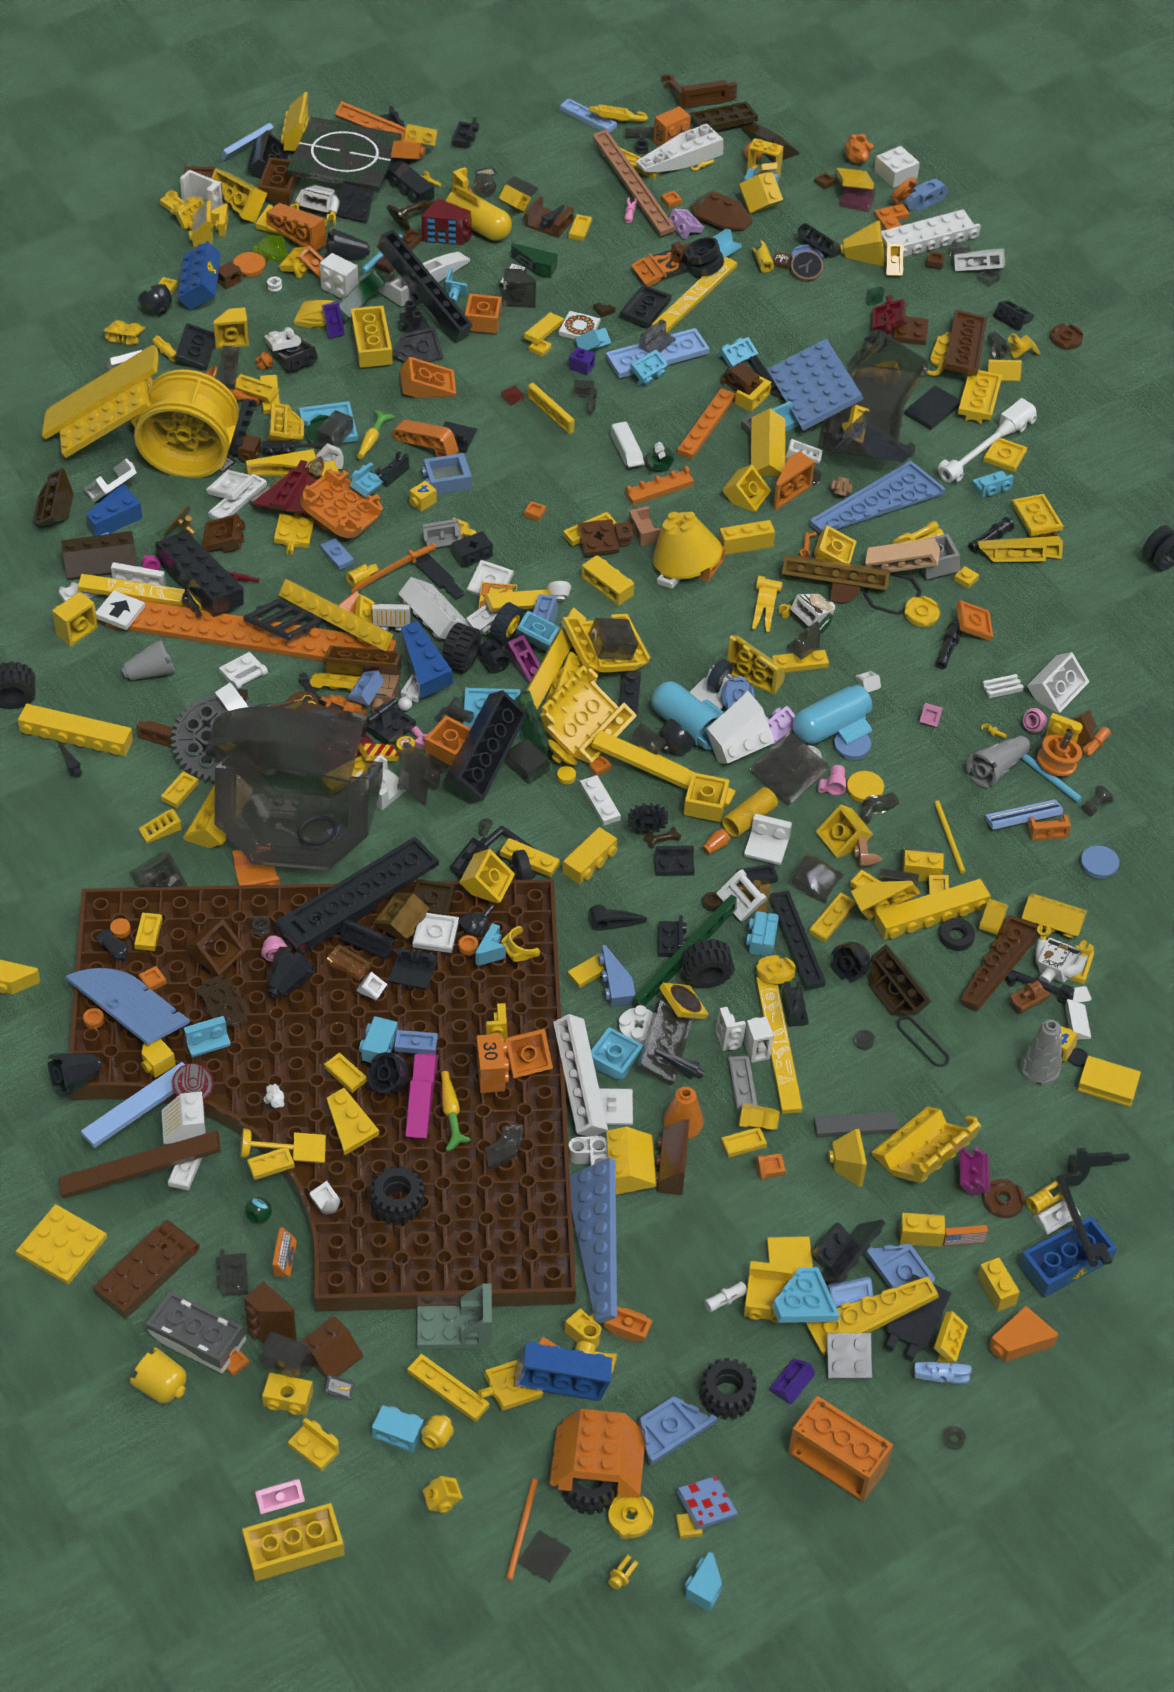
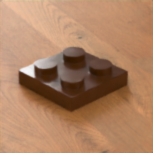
[893,316,929,346]

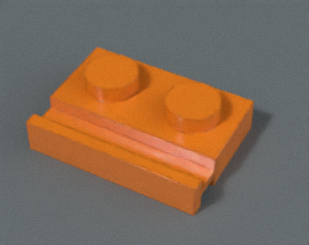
[631,253,667,287]

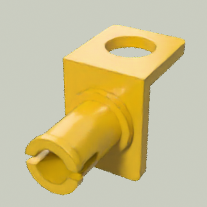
[1008,333,1041,359]

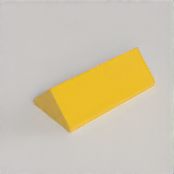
[751,408,785,477]

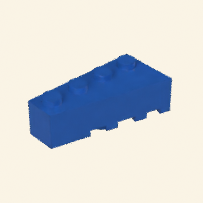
[401,621,453,698]

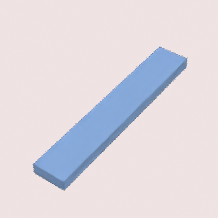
[81,1062,185,1148]

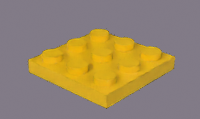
[16,1204,107,1285]

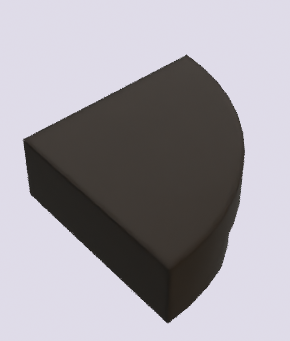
[593,303,616,318]

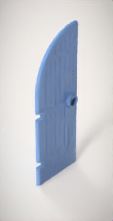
[65,968,190,1045]

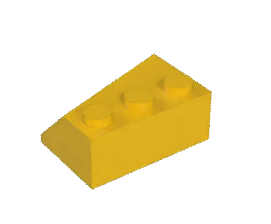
[727,635,785,695]

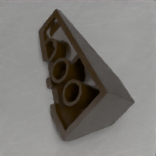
[741,122,799,163]

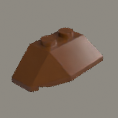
[690,191,752,231]

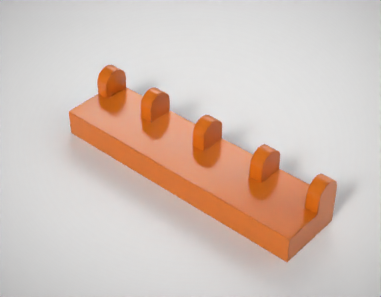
[625,466,694,505]

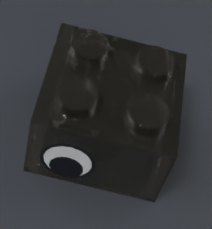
[589,618,638,660]

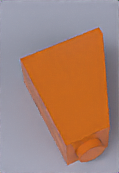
[989,1306,1059,1362]

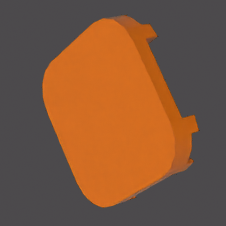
[300,468,383,538]

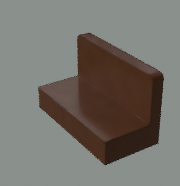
[136,720,175,748]

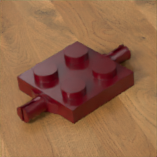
[872,295,906,335]

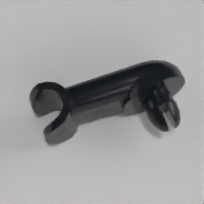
[96,929,129,961]

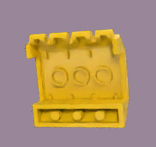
[540,666,637,764]
[871,1106,982,1183]

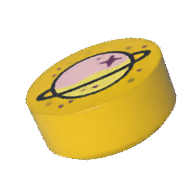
[396,736,415,755]

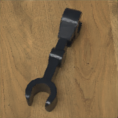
[298,672,326,711]

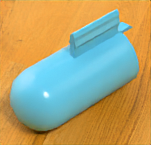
[651,681,724,750]
[793,684,873,745]

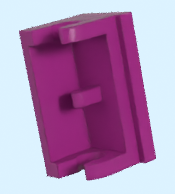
[960,1147,990,1196]

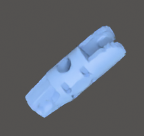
[914,1362,972,1384]

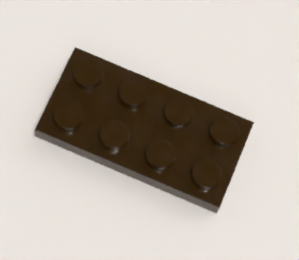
[690,101,758,130]

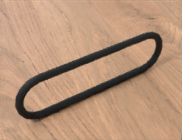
[897,1016,950,1067]

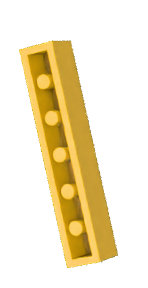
[18,704,133,756]
[874,879,991,940]

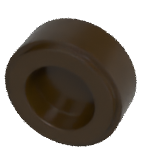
[702,892,722,912]

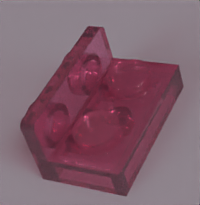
[839,186,875,213]

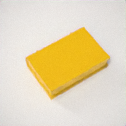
[1077,1055,1141,1107]

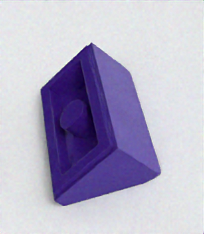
[769,1358,815,1404]

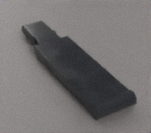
[411,548,465,600]

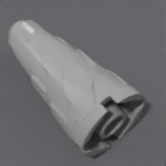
[966,736,1030,788]
[1020,1020,1062,1086]

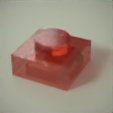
[501,385,525,406]

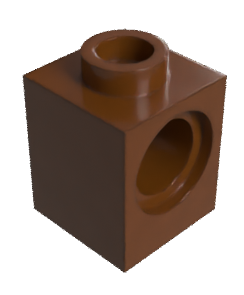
[217,261,242,290]
[238,435,262,462]

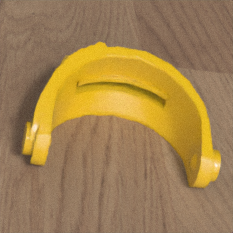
[500,926,541,962]

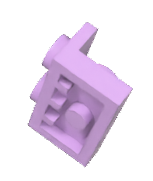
[669,208,704,239]
[766,706,795,744]

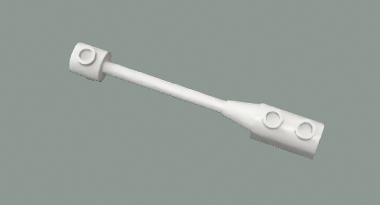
[938,398,1037,483]

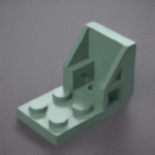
[417,1284,492,1349]

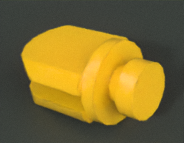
[608,1555,639,1590]

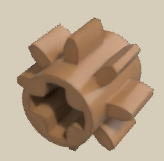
[831,477,853,497]

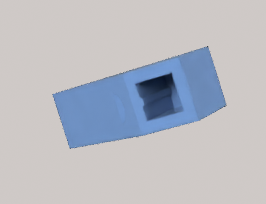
[598,945,635,1007]

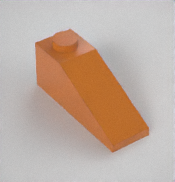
[391,139,426,159]

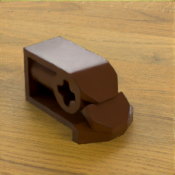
[721,363,760,395]

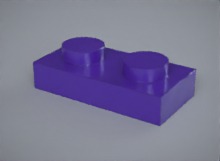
[321,301,345,338]

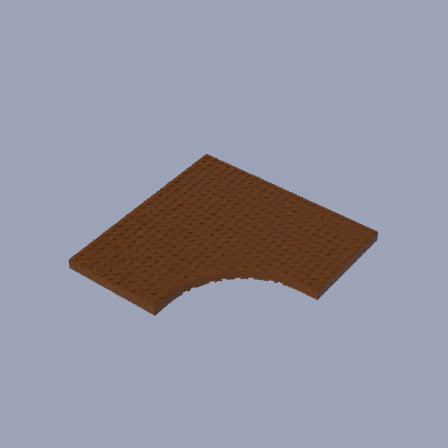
[69,879,576,1311]

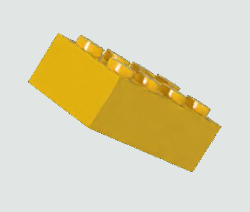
[351,305,393,368]
[242,1503,345,1582]

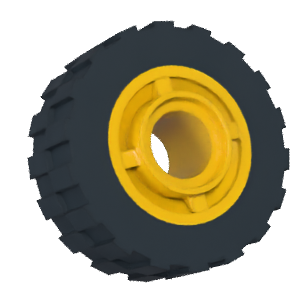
[490,602,524,644]

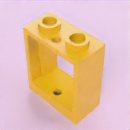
[747,138,784,178]

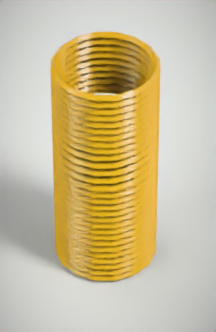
[722,787,778,837]

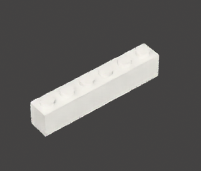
[553,1014,608,1137]

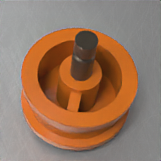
[1037,731,1082,776]

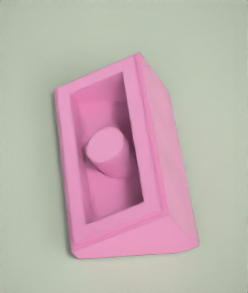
[254,1478,305,1514]

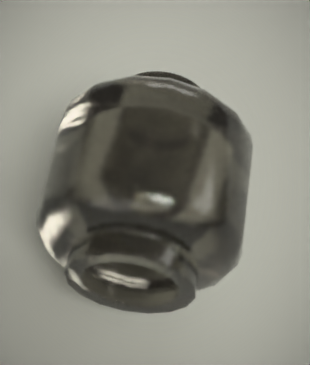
[474,173,497,197]

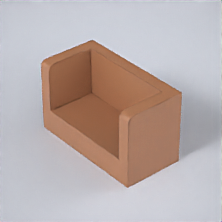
[628,506,661,547]

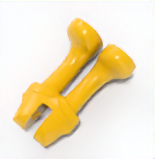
[892,521,944,544]

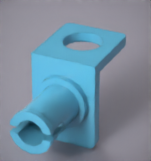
[445,268,467,304]

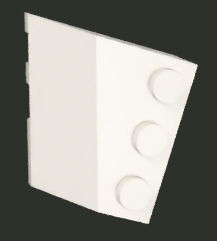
[706,691,775,763]

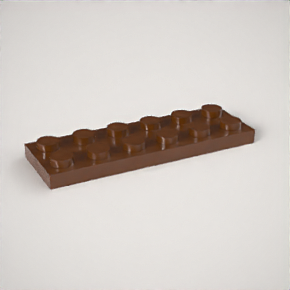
[944,310,987,376]

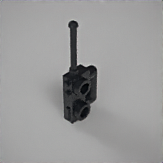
[262,441,325,455]

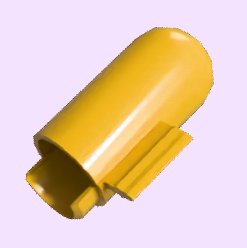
[445,185,512,241]

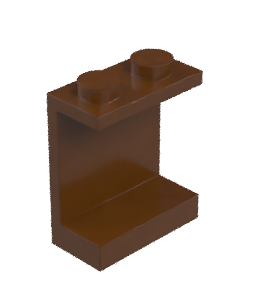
[524,196,574,238]

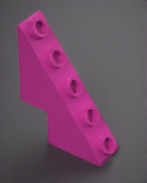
[406,1053,439,1139]

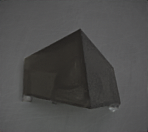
[787,621,820,660]

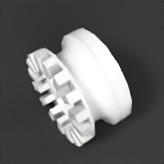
[267,277,282,292]

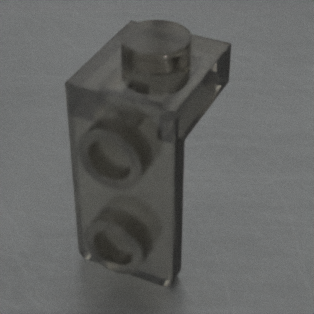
[574,380,597,416]

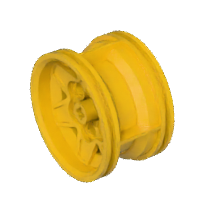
[134,370,239,478]

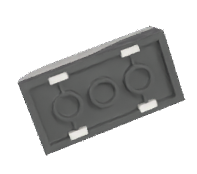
[146,1290,246,1373]

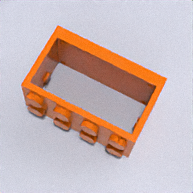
[788,1396,894,1502]

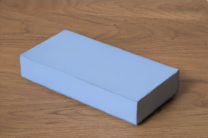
[828,1277,873,1307]

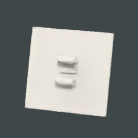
[599,1089,633,1125]

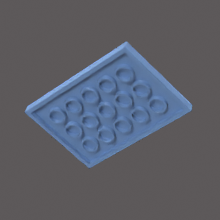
[767,338,863,431]

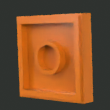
[956,600,993,641]

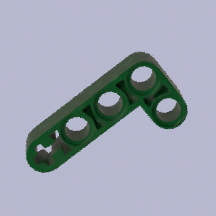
[339,269,387,323]

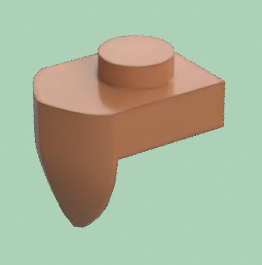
[854,838,883,867]

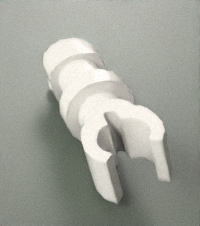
[654,441,666,459]

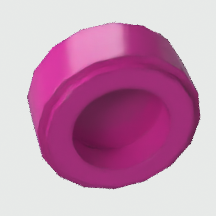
[142,555,160,570]

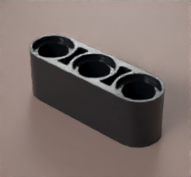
[798,223,841,257]

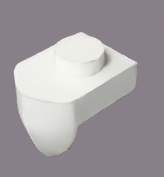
[316,444,344,469]
[309,1181,340,1214]

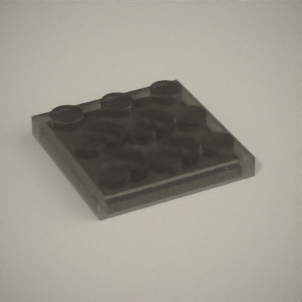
[750,731,829,806]

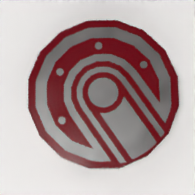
[171,1063,214,1101]

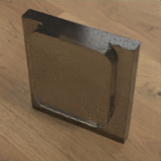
[501,177,538,197]

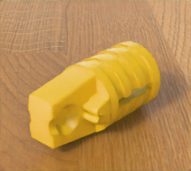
[345,564,379,587]

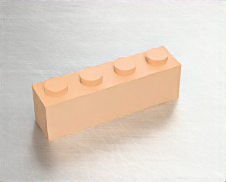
[865,538,940,572]

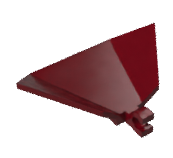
[249,460,317,514]

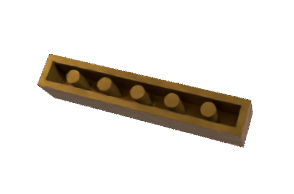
[782,554,890,590]

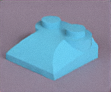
[591,1027,644,1079]

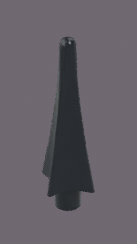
[540,205,565,229]
[58,742,83,778]
[654,1048,704,1080]

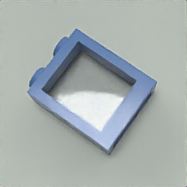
[421,453,472,494]

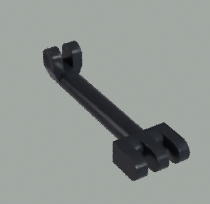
[1007,969,1075,1004]

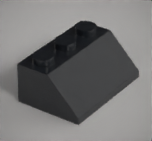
[247,130,290,179]

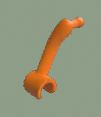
[799,532,817,557]

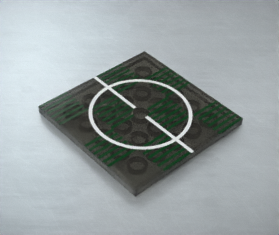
[287,117,402,192]

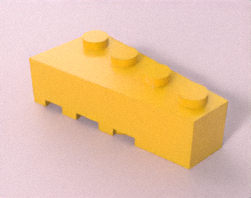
[211,168,267,223]

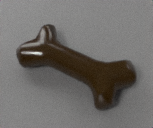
[644,827,681,848]

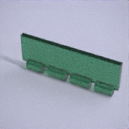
[514,690,550,766]

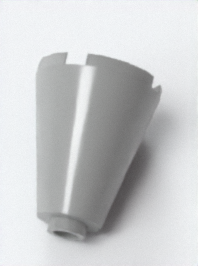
[122,639,175,680]

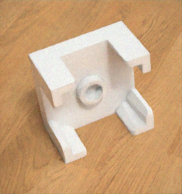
[354,755,408,810]

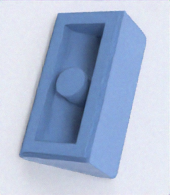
[348,671,384,705]

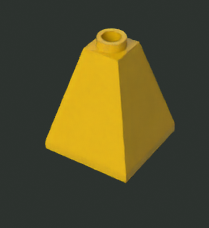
[841,221,885,266]

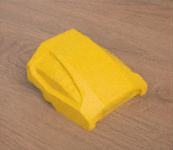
[294,300,335,329]

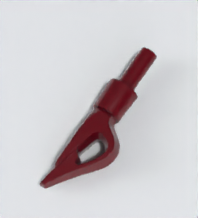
[227,571,260,583]

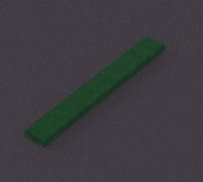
[633,894,737,1008]

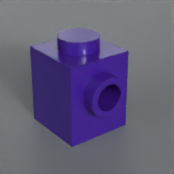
[568,347,595,376]

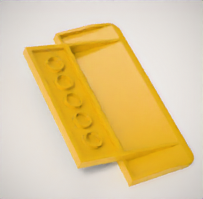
[42,345,159,458]

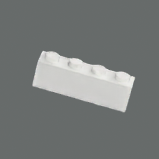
[399,577,470,640]

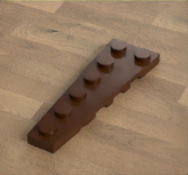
[961,915,1043,1011]

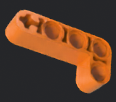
[392,420,458,457]

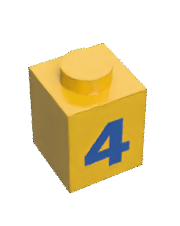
[409,481,437,512]
[1061,1026,1078,1062]

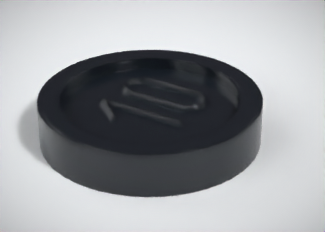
[1068,1048,1088,1067]

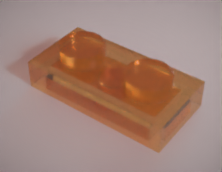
[327,944,372,981]

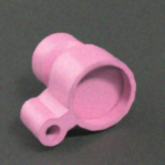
[818,765,846,795]

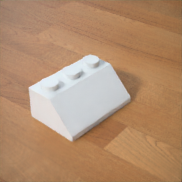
[1027,652,1089,713]

